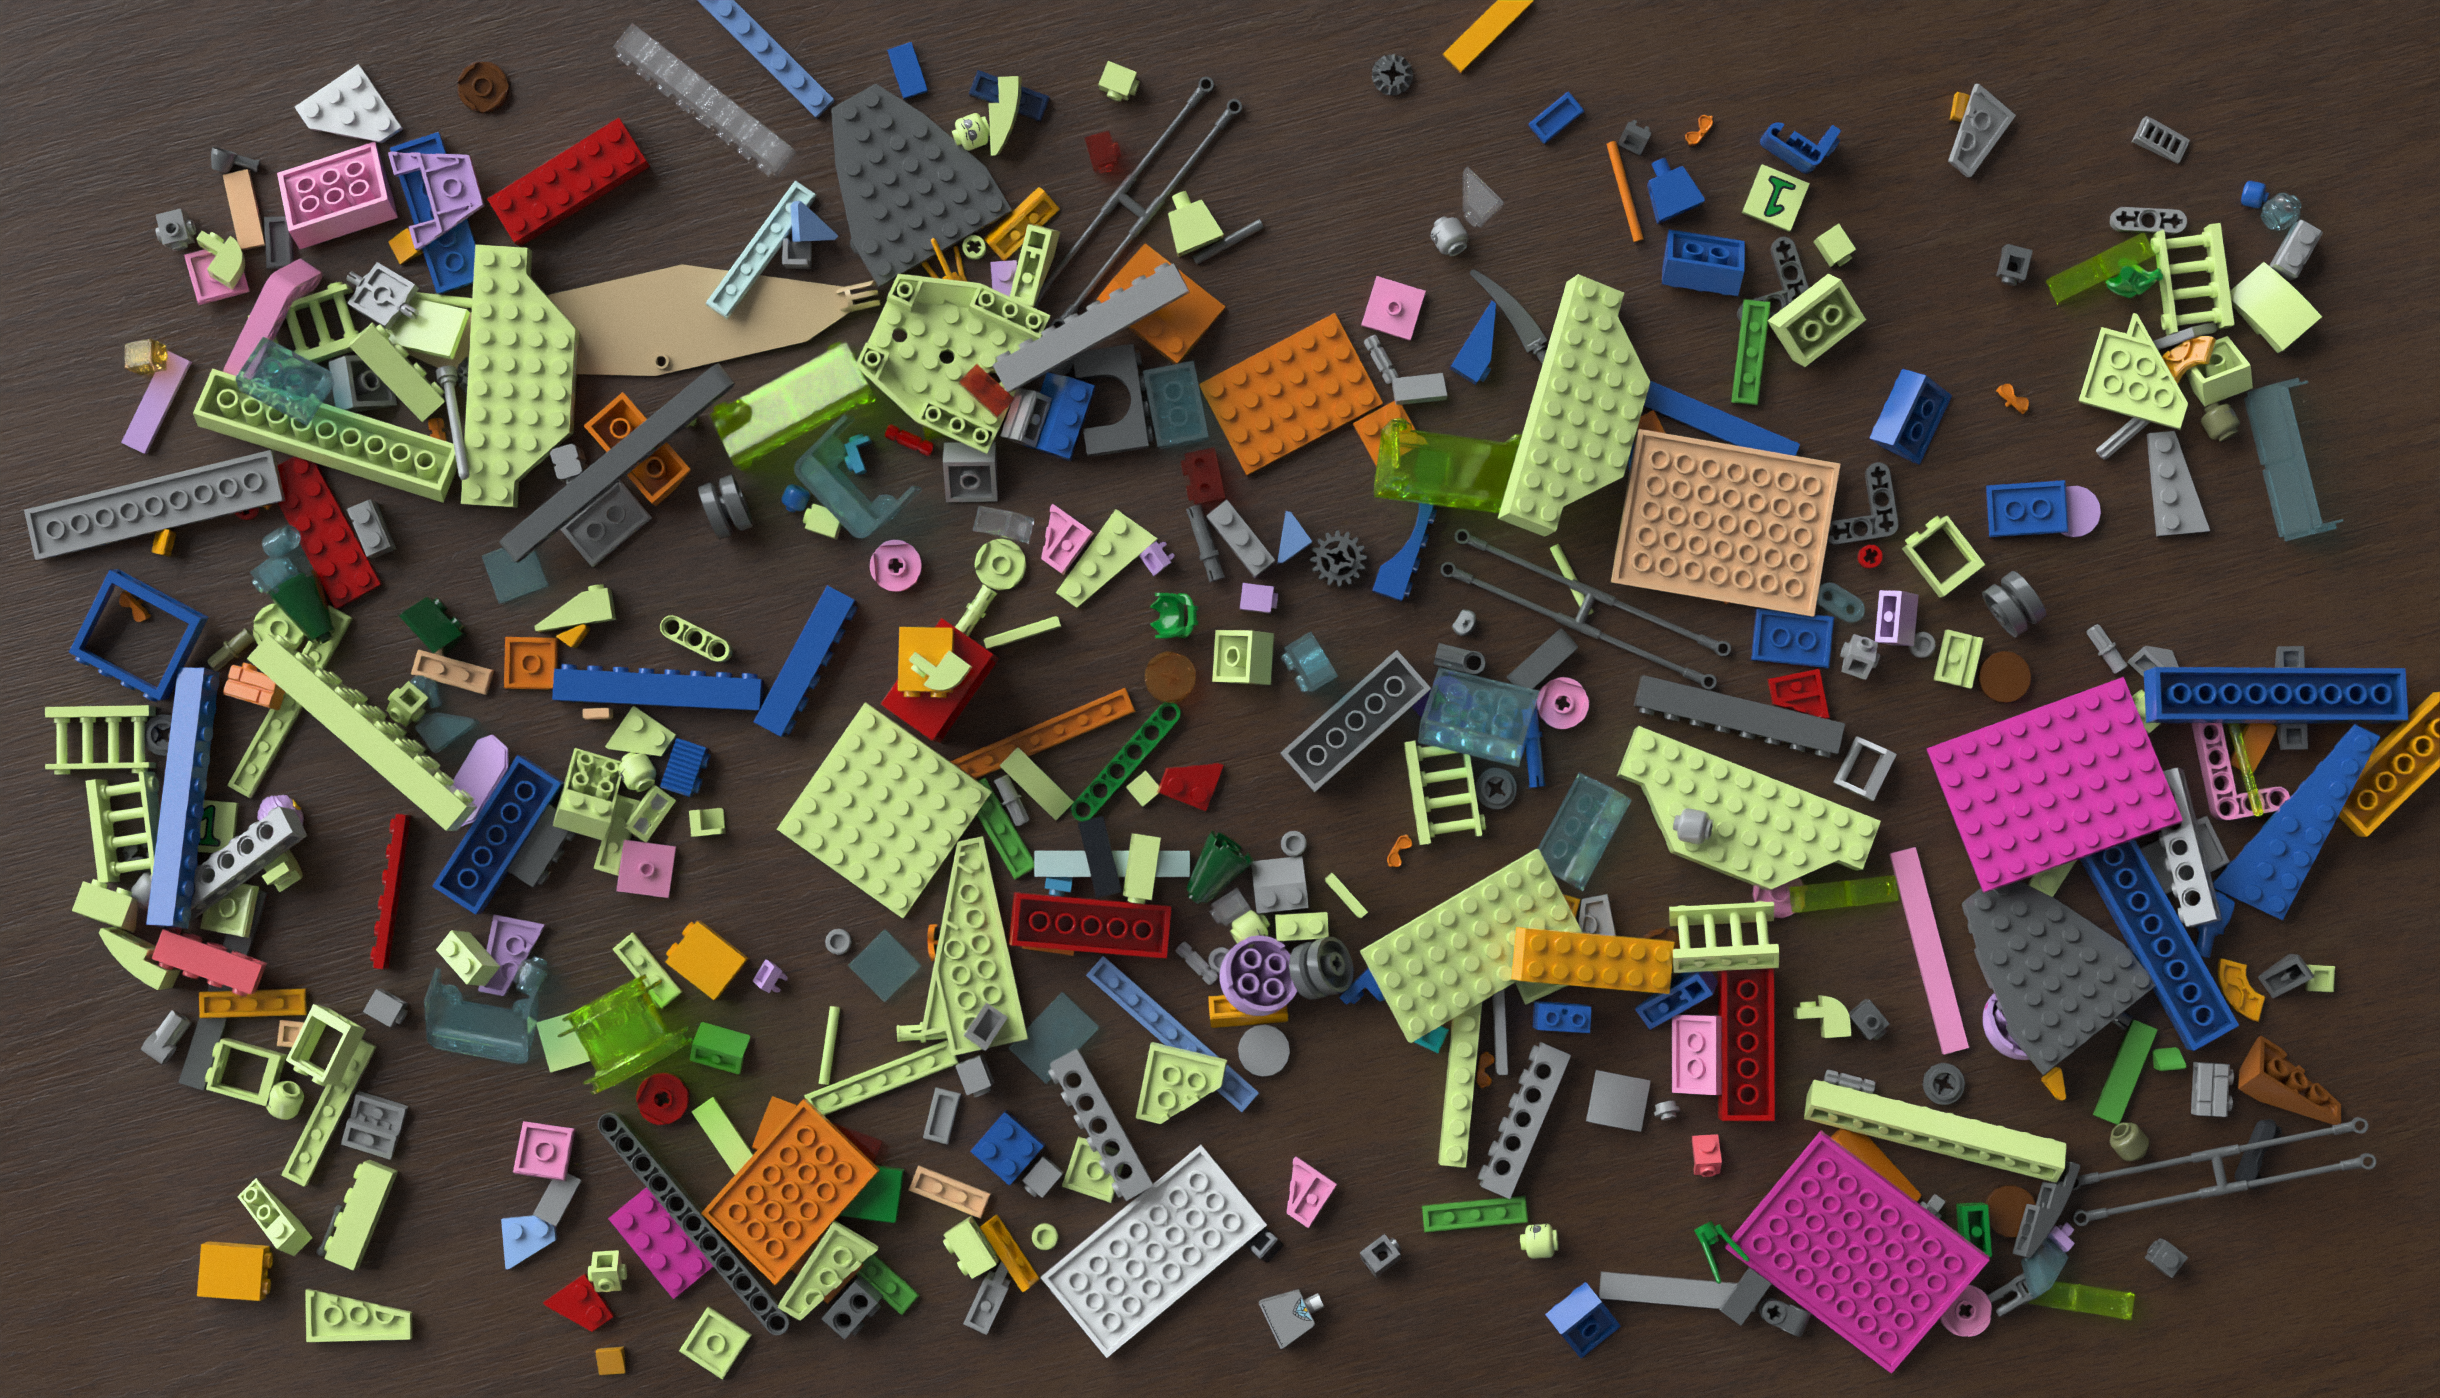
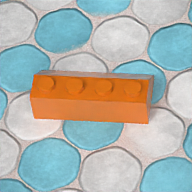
[584,392,691,506]
[1831,1128,1922,1202]

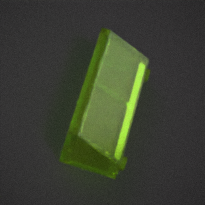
[709,341,877,471]
[1374,418,1522,513]

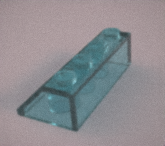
[1538,773,1632,891]

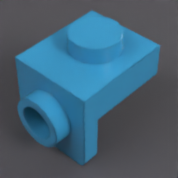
[844,434,872,476]
[1045,877,1073,896]

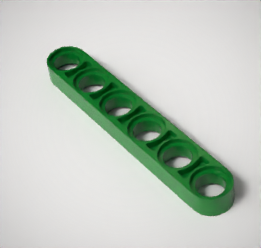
[1071,702,1181,821]

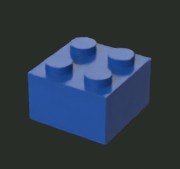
[970,1110,1045,1186]

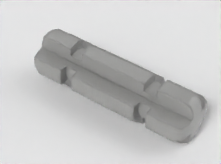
[1364,335,1398,384]
[1176,942,1219,985]
[1824,1070,1875,1094]

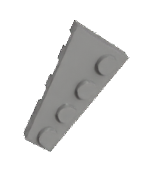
[2147,431,2210,536]

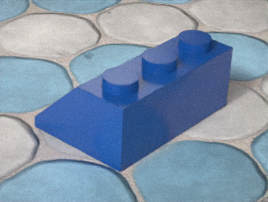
[1662,229,1745,296]
[1870,369,1952,465]
[1023,372,1096,462]

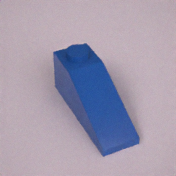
[1450,301,1496,385]
[1635,971,1718,1029]

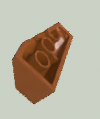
[2238,1036,2341,1125]

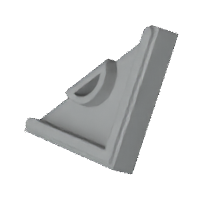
[2153,322,2218,350]

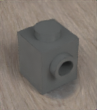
[1849,999,1890,1040]
[2144,1238,2188,1278]

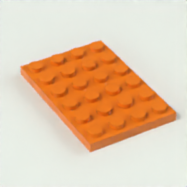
[1199,313,1383,476]
[701,1099,880,1285]

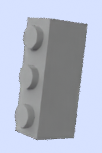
[1207,500,1275,578]

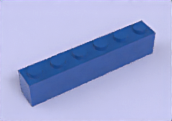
[754,585,858,737]

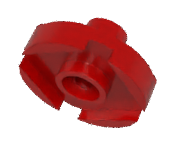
[636,1073,689,1125]

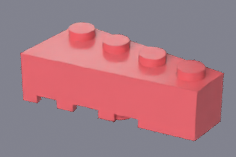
[152,928,267,997]

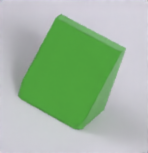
[2152,1047,2186,1071]

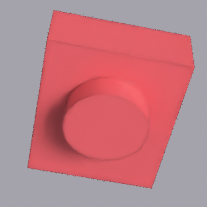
[1692,1134,1722,1177]

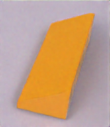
[983,187,1060,261]
[1208,995,1288,1028]

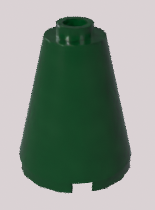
[270,570,335,645]
[1186,831,1253,904]

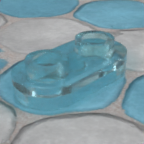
[1817,583,1865,623]

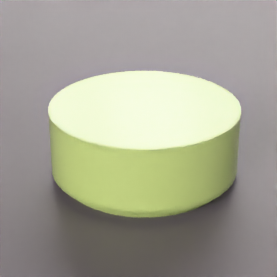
[1032,1223,1058,1250]

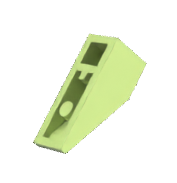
[1010,224,1060,306]
[535,584,616,632]

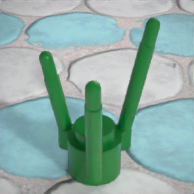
[1694,1221,1750,1284]

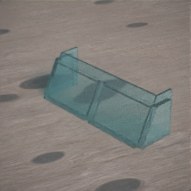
[2244,378,2343,541]

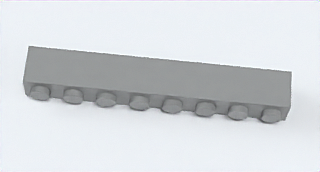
[993,262,1190,393]

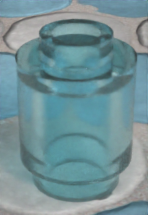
[262,525,301,559]

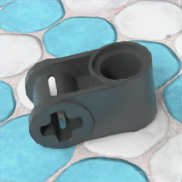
[1758,1297,1811,1338]

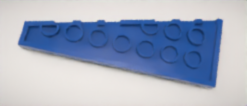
[2213,724,2380,920]

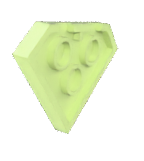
[1136,1042,1227,1124]

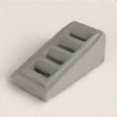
[2132,116,2190,164]

